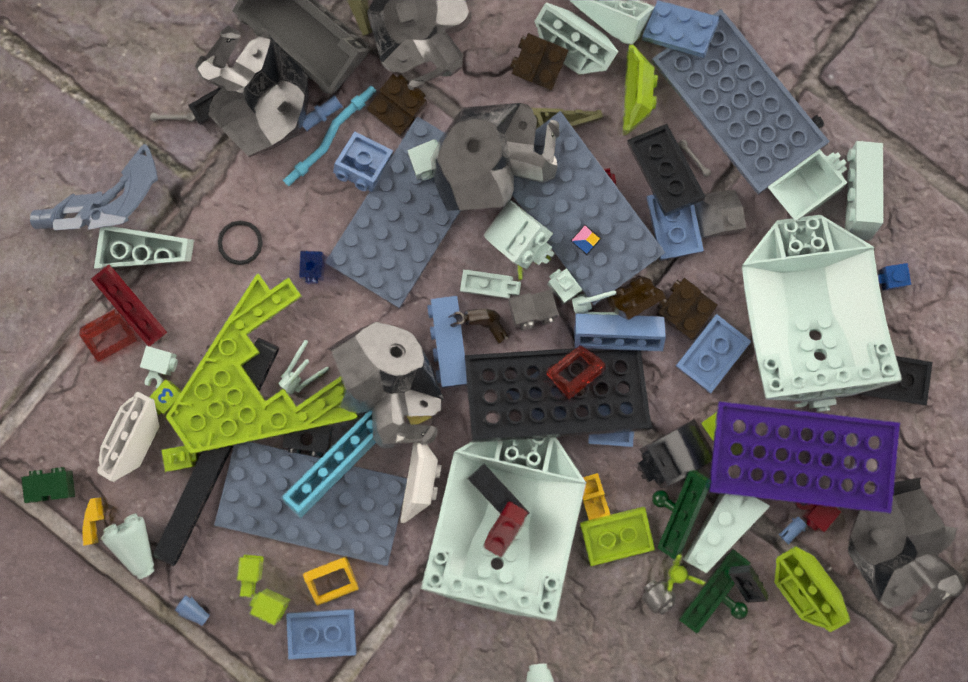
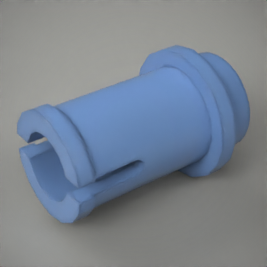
[778,517,807,545]

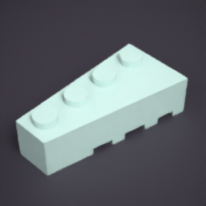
[845,141,883,241]
[94,226,194,269]
[683,493,770,573]

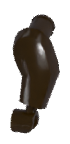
[448,308,510,344]

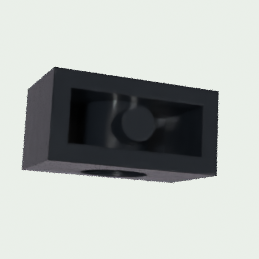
[282,426,333,457]

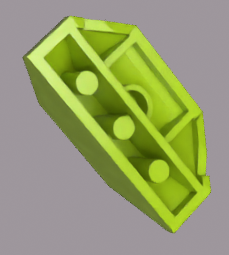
[623,45,658,136]
[774,546,850,632]

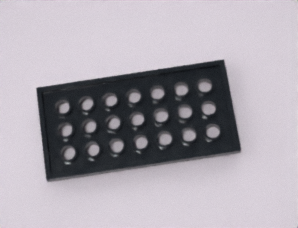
[465,348,652,443]

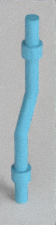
[283,86,377,187]

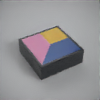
[570,224,602,256]

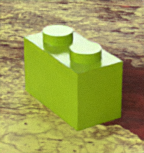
[249,588,291,625]

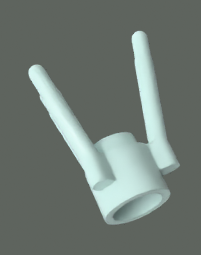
[572,291,617,315]
[279,340,329,395]

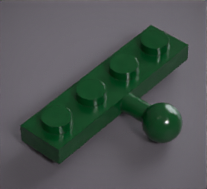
[652,470,712,560]
[678,548,751,634]

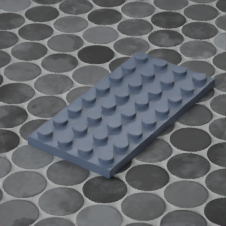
[652,9,829,195]
[512,111,665,305]
[325,116,461,309]
[214,442,407,566]

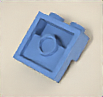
[333,131,393,192]

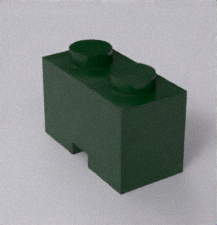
[21,467,75,503]

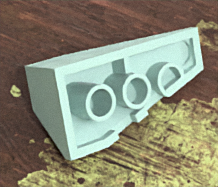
[569,0,654,44]

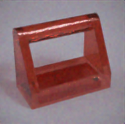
[79,308,137,362]
[546,345,605,399]

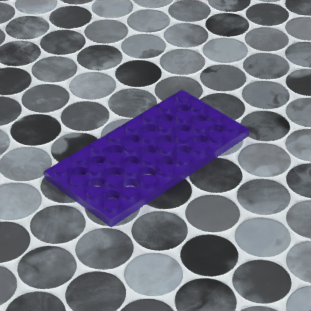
[708,401,900,513]

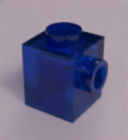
[299,251,325,284]

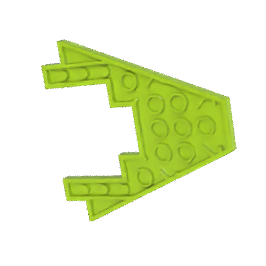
[166,273,358,454]

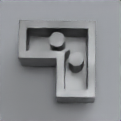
[508,290,558,331]

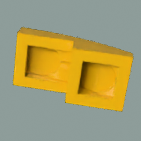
[582,473,610,520]
[83,497,104,546]

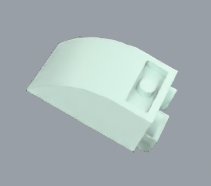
[768,149,847,221]
[484,200,554,269]

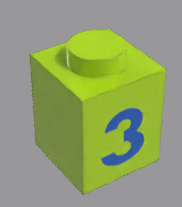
[149,379,182,415]

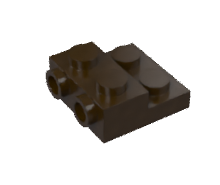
[510,33,569,91]
[366,74,427,137]
[606,276,666,320]
[656,278,718,340]

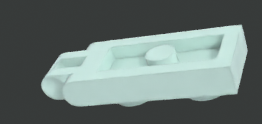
[460,269,521,299]

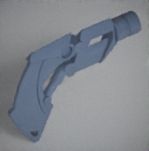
[30,144,158,230]

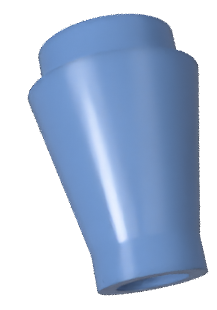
[175,595,210,626]

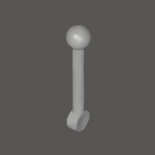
[150,112,196,122]
[678,140,711,177]

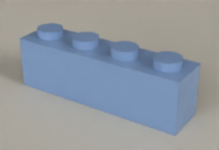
[427,296,467,388]
[574,314,666,351]

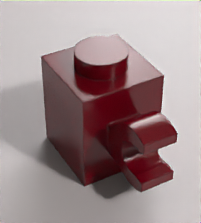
[794,502,841,532]

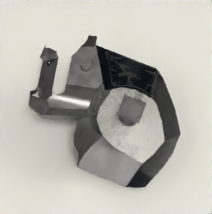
[367,0,472,90]
[195,25,309,157]
[431,103,560,211]
[326,322,444,448]
[848,477,966,624]

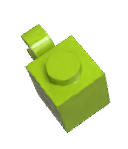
[162,445,198,472]

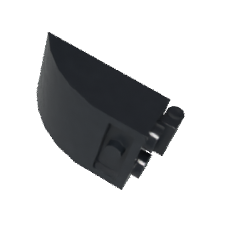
[637,419,713,488]

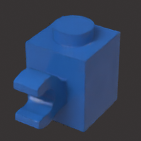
[877,263,912,291]

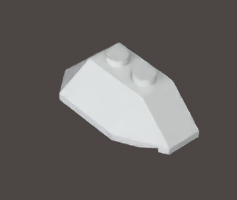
[97,392,160,482]
[400,442,442,523]

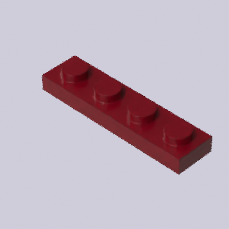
[91,264,167,347]

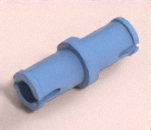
[303,95,342,131]

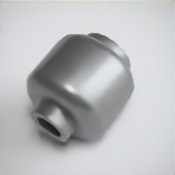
[642,580,676,615]

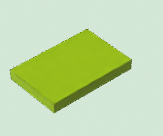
[580,506,655,567]

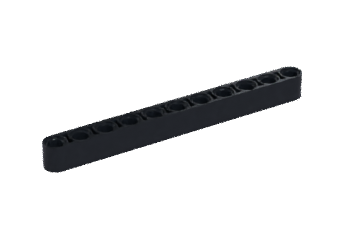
[153,338,279,567]

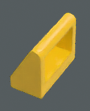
[303,556,359,606]

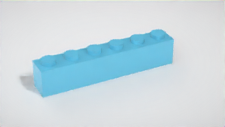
[282,411,376,518]

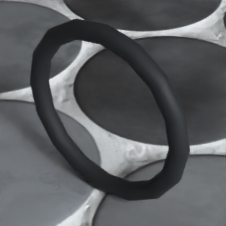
[218,220,263,265]

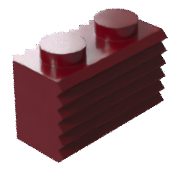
[483,502,528,557]

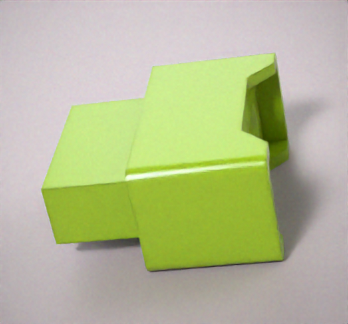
[237,554,264,597]

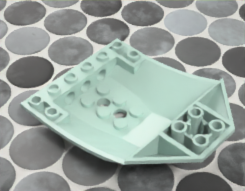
[742,215,902,402]
[421,437,586,621]

